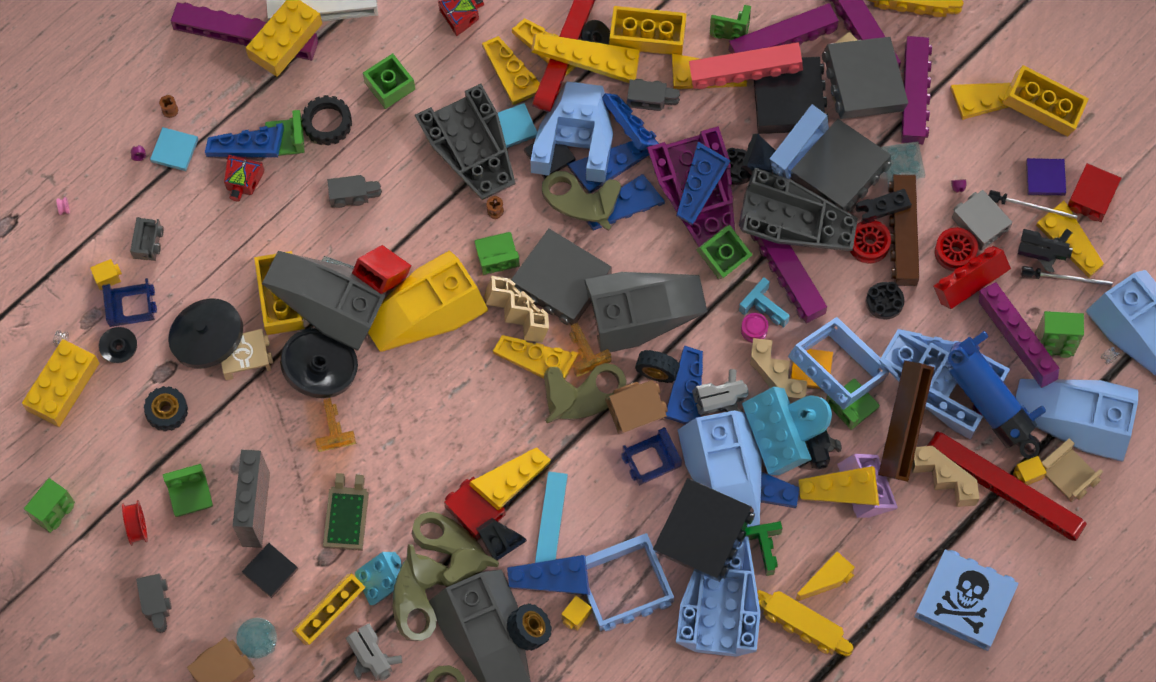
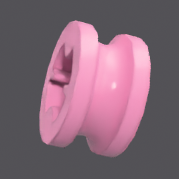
[56,197,70,215]

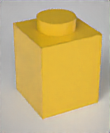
[90,259,122,291]
[1013,456,1047,485]
[561,596,592,631]

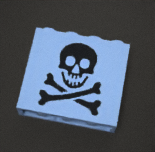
[914,549,1019,651]

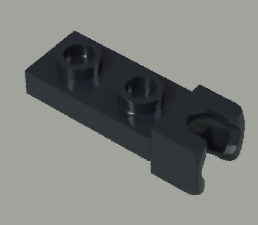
[856,189,912,224]

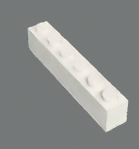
[266,0,378,22]

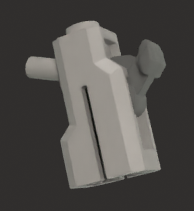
[692,369,749,416]
[346,623,403,681]

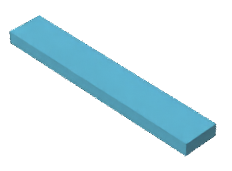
[535,471,568,563]

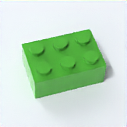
[1035,311,1084,358]

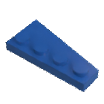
[602,93,663,150]
[205,123,284,158]
[568,141,649,193]
[676,142,730,225]
[586,174,665,231]
[664,345,703,425]
[761,472,799,508]
[507,555,590,595]

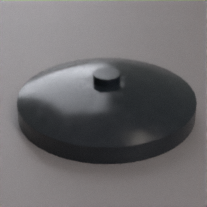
[168,298,243,369]
[280,328,358,398]

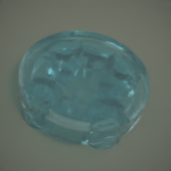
[236,618,277,658]

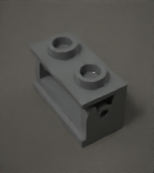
[130,217,164,261]

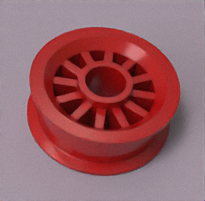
[850,220,891,264]
[935,227,978,271]
[122,500,148,546]

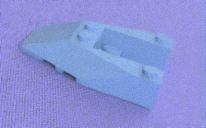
[530,81,613,183]
[879,329,1010,440]

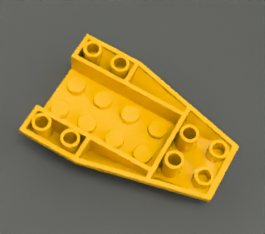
[368,250,488,352]

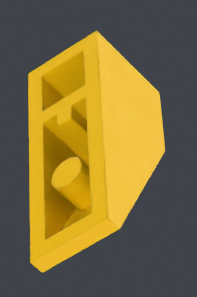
[796,552,855,601]

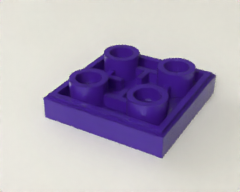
[1026,158,1066,196]

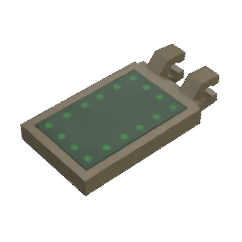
[323,473,369,551]

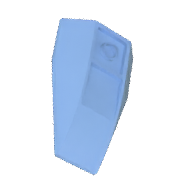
[1086,270,1156,376]
[1015,379,1138,462]
[677,410,762,527]
[676,536,761,657]

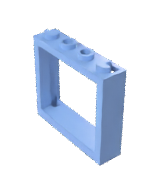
[770,104,829,179]
[788,317,890,410]
[585,533,674,631]

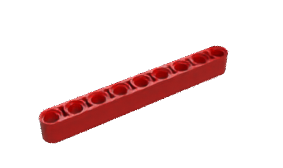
[532,0,595,112]
[927,431,1087,541]

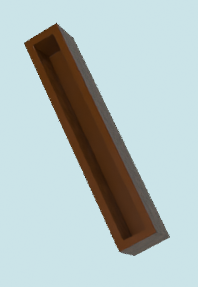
[888,174,919,286]
[878,360,934,482]

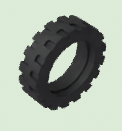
[302,95,352,145]

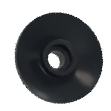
[581,20,610,45]
[99,327,137,363]

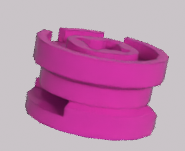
[741,313,768,343]

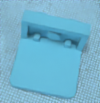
[355,552,402,605]

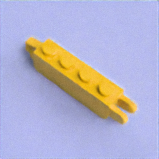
[867,0,964,17]
[757,590,854,657]

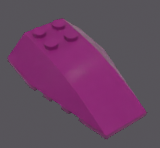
[647,126,735,247]

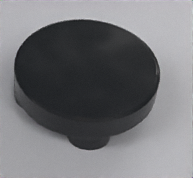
[727,148,751,185]
[866,282,905,320]

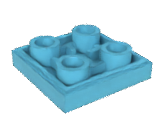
[498,103,537,148]
[150,127,198,171]

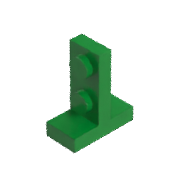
[745,521,783,576]

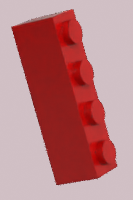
[933,246,1011,309]

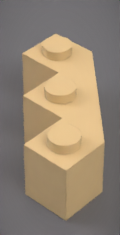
[485,276,549,343]
[750,338,807,404]
[912,446,980,507]

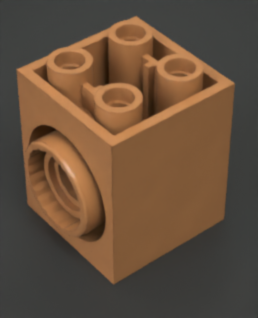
[605,380,668,435]
[186,637,255,682]

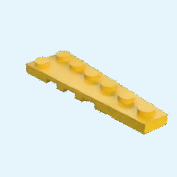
[531,33,640,83]

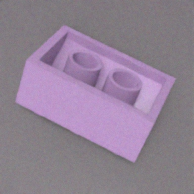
[837,454,898,518]

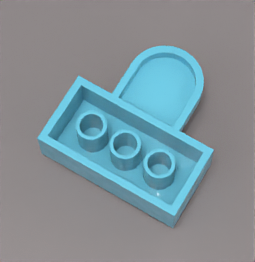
[742,387,832,475]

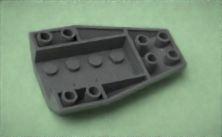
[415,84,515,200]
[739,168,858,251]
[262,251,387,351]
[584,272,708,354]
[429,570,531,682]

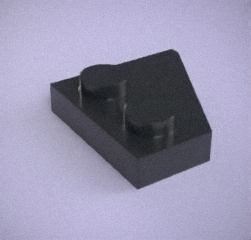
[476,518,527,561]

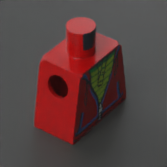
[438,0,484,36]
[224,155,265,202]

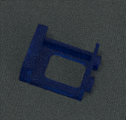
[102,278,157,327]
[621,427,682,486]

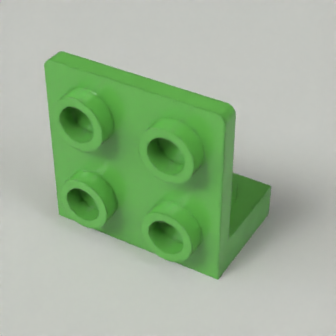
[710,5,751,40]
[265,110,305,156]
[475,232,520,275]
[826,379,880,430]
[162,464,213,517]

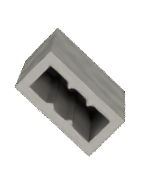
[952,190,1013,251]

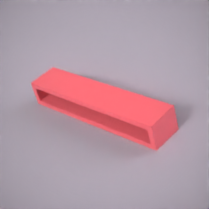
[689,42,803,89]

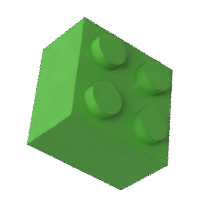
[363,53,415,109]
[696,225,752,279]
[24,478,75,533]

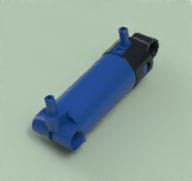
[948,331,1046,459]

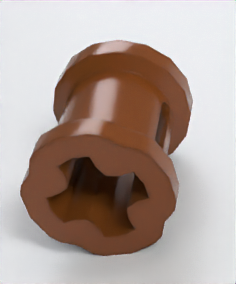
[159,95,179,118]
[486,196,504,219]

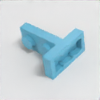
[739,277,790,328]

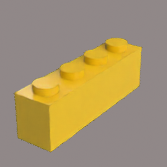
[292,573,366,645]

